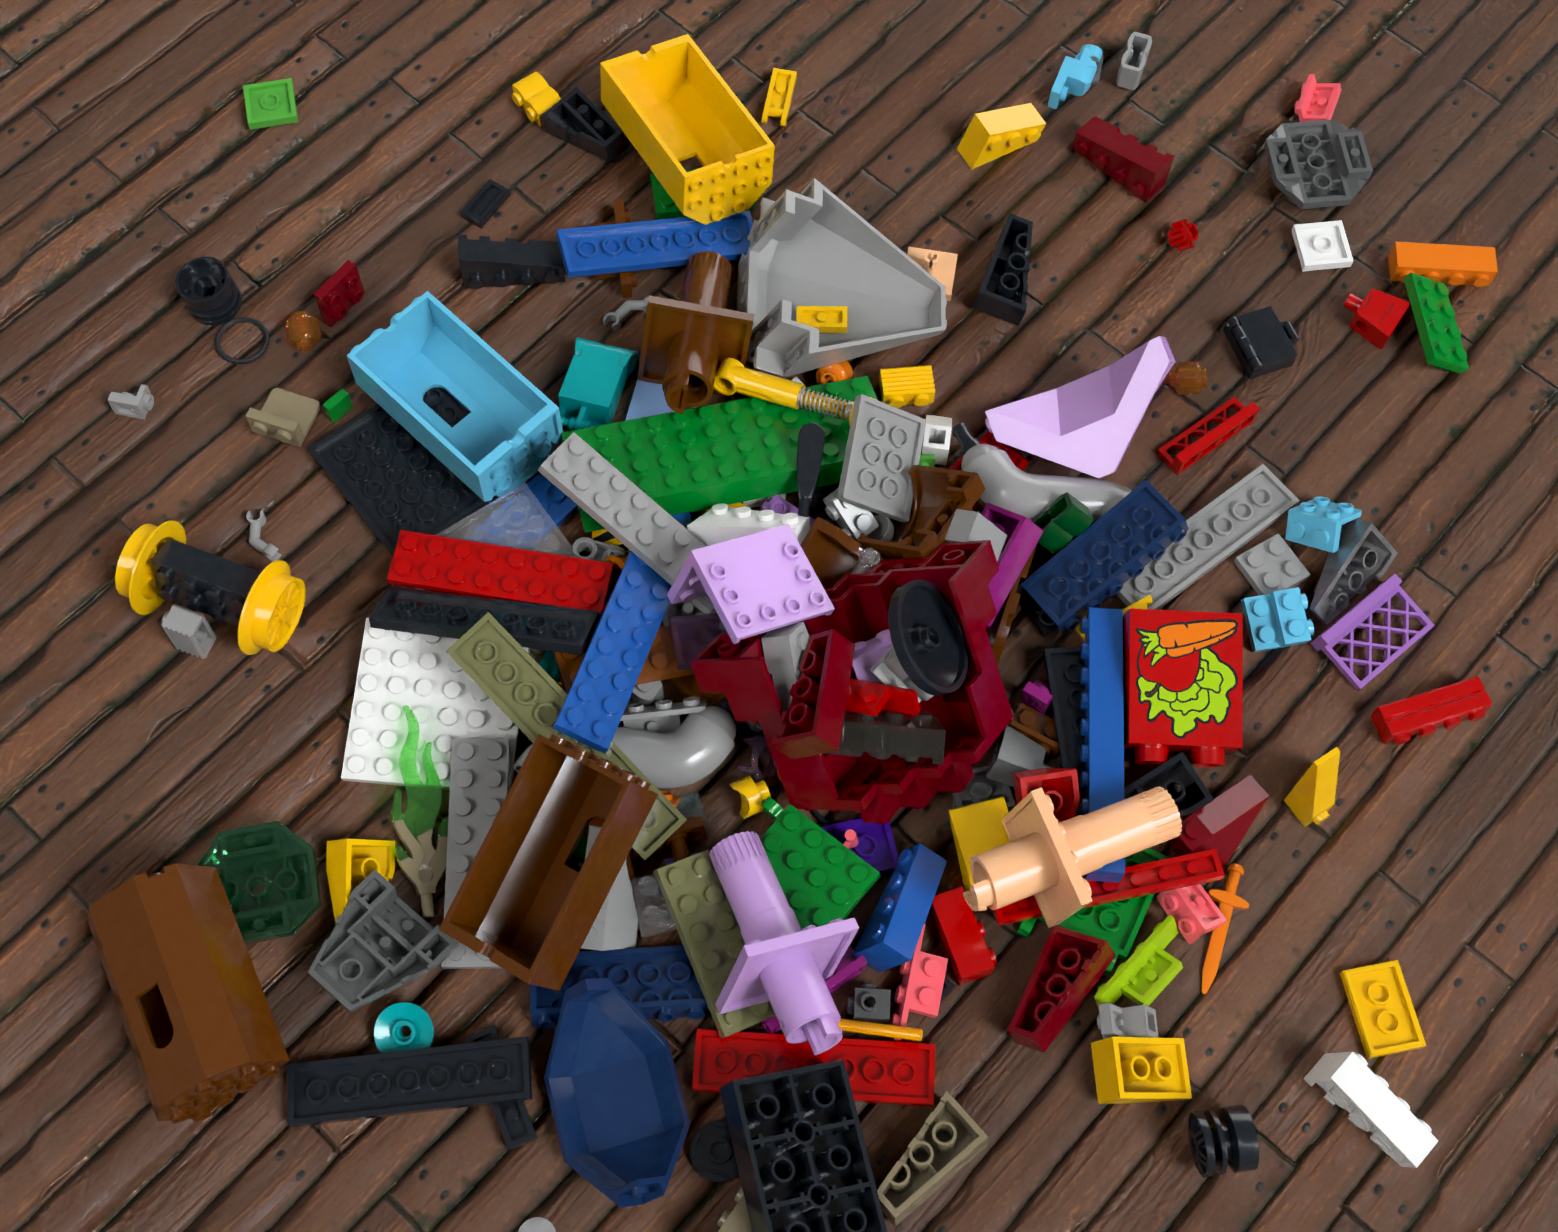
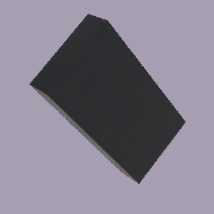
[460,179,511,229]

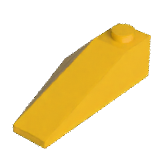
[1284,747,1340,827]
[326,839,395,922]

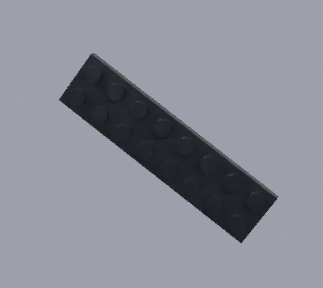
[369,586,600,655]
[1043,646,1134,859]
[288,1036,532,1127]

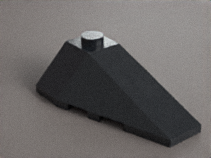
[1124,752,1214,818]

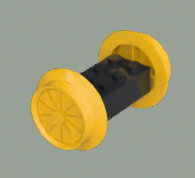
[115,520,306,655]

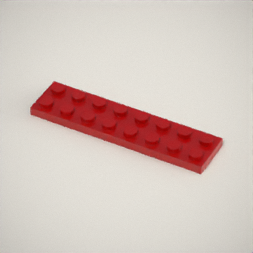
[387,530,614,615]
[692,1029,935,1107]

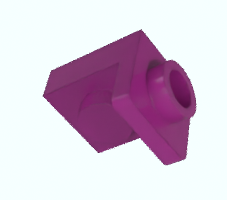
[1022,680,1053,715]

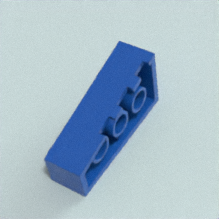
[852,843,947,973]

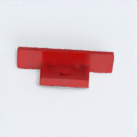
[845,678,920,717]

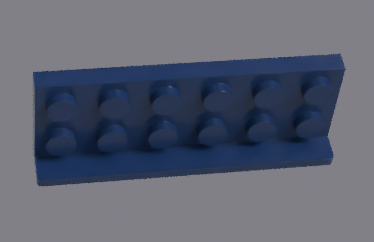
[1021,480,1188,634]
[530,945,711,1029]

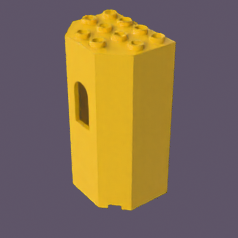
[600,34,775,225]

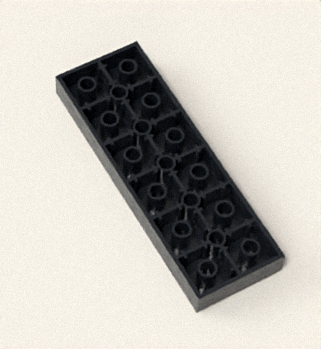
[720,1059,887,1232]

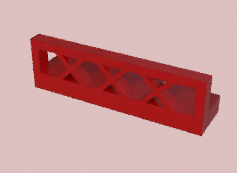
[1157,397,1260,475]

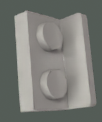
[823,488,879,543]

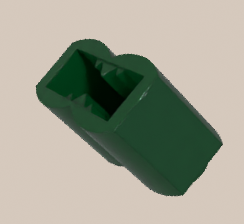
[1032,492,1094,554]

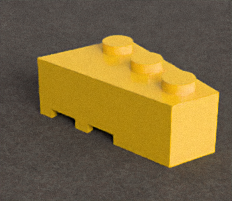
[957,103,1046,170]

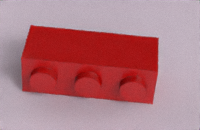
[929,887,997,986]

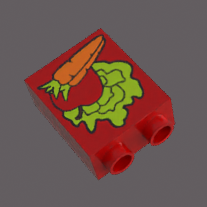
[1123,609,1243,767]

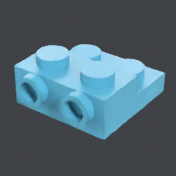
[1241,587,1314,653]

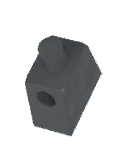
[986,726,1051,787]

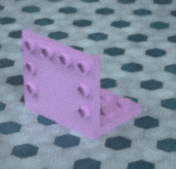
[667,524,835,644]

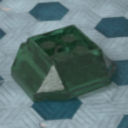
[198,821,321,945]

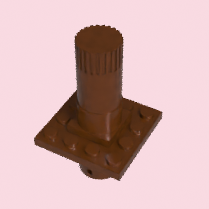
[637,251,754,414]

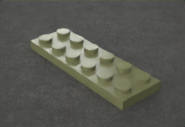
[653,850,775,1039]

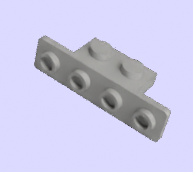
[620,697,706,733]

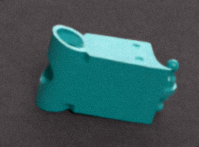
[558,337,639,430]

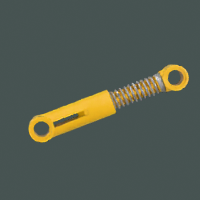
[714,358,876,425]

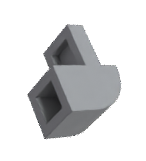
[1097,1003,1159,1039]

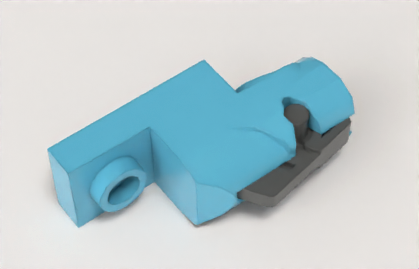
[1047,44,1103,109]

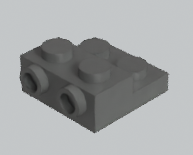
[950,766,1016,812]

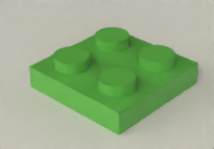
[243,78,299,130]

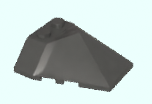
[308,870,459,1012]

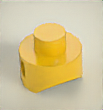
[729,776,771,819]

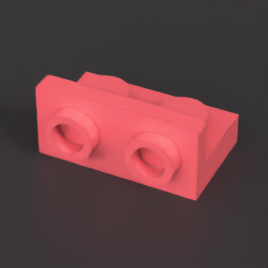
[1156,884,1227,944]

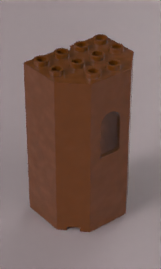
[439,734,658,991]
[88,863,289,1124]

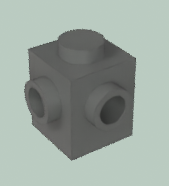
[847,984,891,1024]

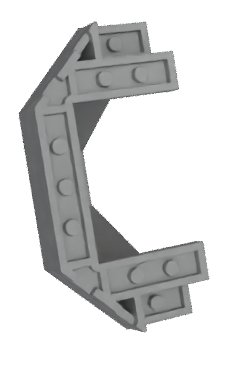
[736,178,947,378]

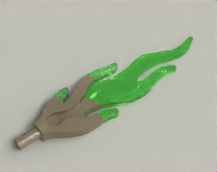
[392,705,448,918]

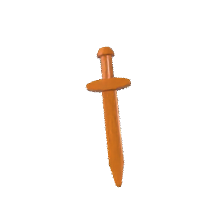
[1201,863,1249,995]

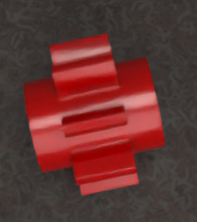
[1167,219,1199,251]

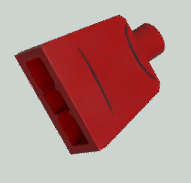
[1343,289,1411,350]

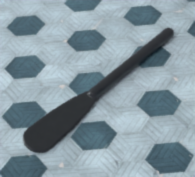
[797,422,825,517]

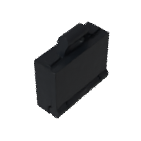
[1223,306,1300,379]

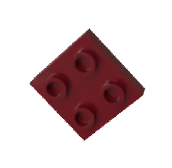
[314,260,365,328]

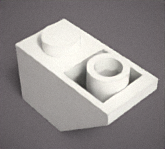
[921,415,952,465]

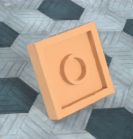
[907,247,958,301]

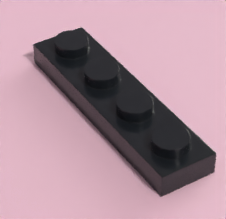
[466,1025,539,1151]

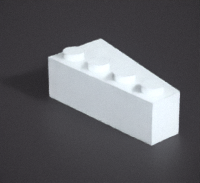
[1304,1052,1438,1168]

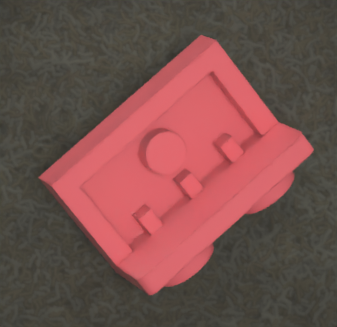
[1295,74,1342,122]

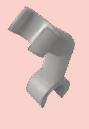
[603,297,649,332]
[246,510,282,562]

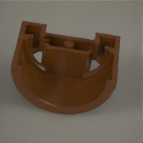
[857,465,985,559]

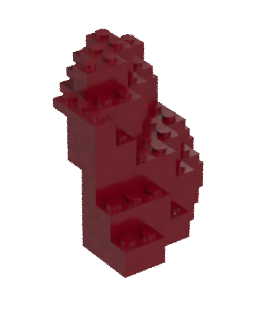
[690,540,1013,824]

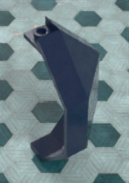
[544,978,690,1208]

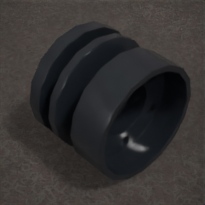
[175,256,242,326]
[1188,1105,1259,1178]

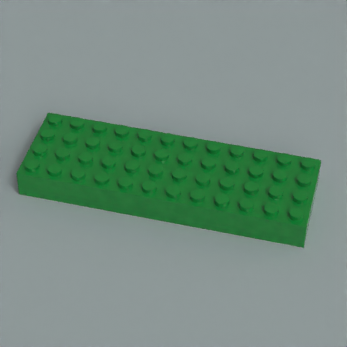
[561,376,878,532]

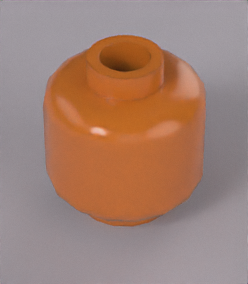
[816,360,853,385]

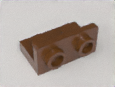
[1007,703,1059,759]

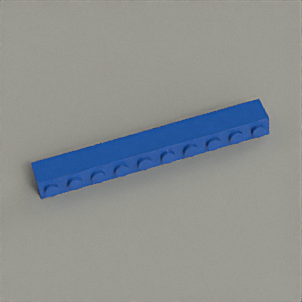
[1080,607,1125,883]

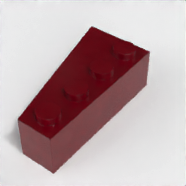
[1072,116,1174,203]
[771,629,855,760]
[1008,925,1116,1053]

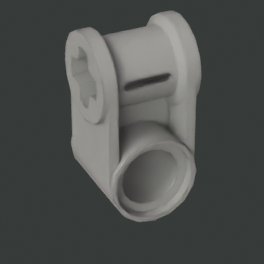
[572,537,626,562]

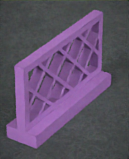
[1310,573,1435,691]

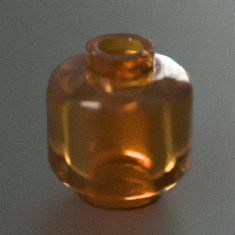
[285,311,321,351]
[1170,361,1207,395]

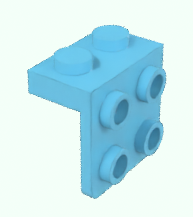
[1285,496,1362,553]

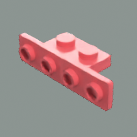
[889,923,948,1042]

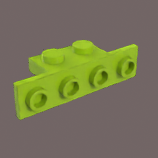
[1094,914,1183,1009]

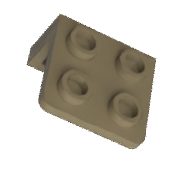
[246,388,321,447]

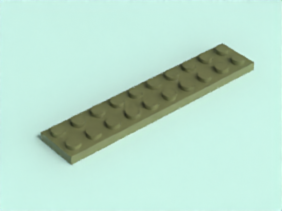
[446,612,687,861]

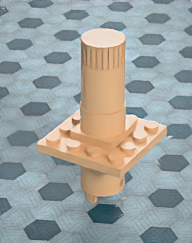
[962,786,1182,928]

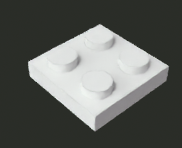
[1291,220,1354,271]

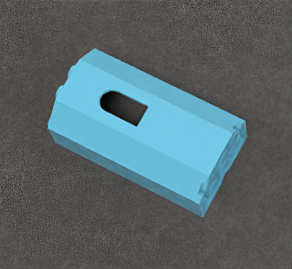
[346,291,563,502]

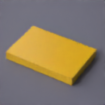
[1340,960,1426,1059]

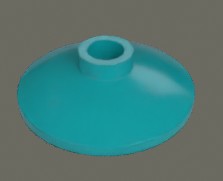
[374,1002,434,1053]

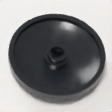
[888,580,968,696]

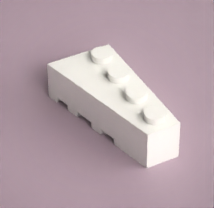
[687,503,810,546]

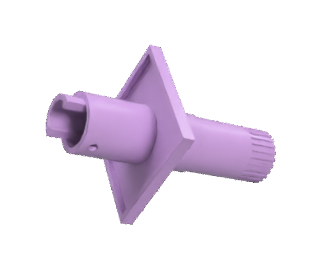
[709,831,859,1055]

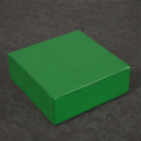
[323,389,353,423]

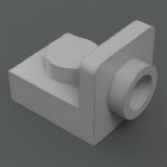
[108,384,154,420]

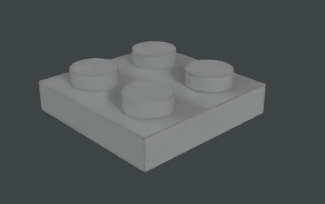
[1234,533,1310,596]

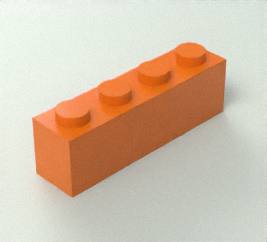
[1388,242,1498,287]

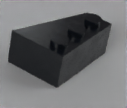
[540,87,628,162]

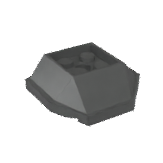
[1264,120,1373,209]

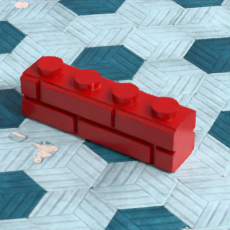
[1371,676,1492,745]

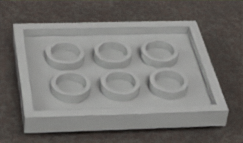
[837,394,926,523]

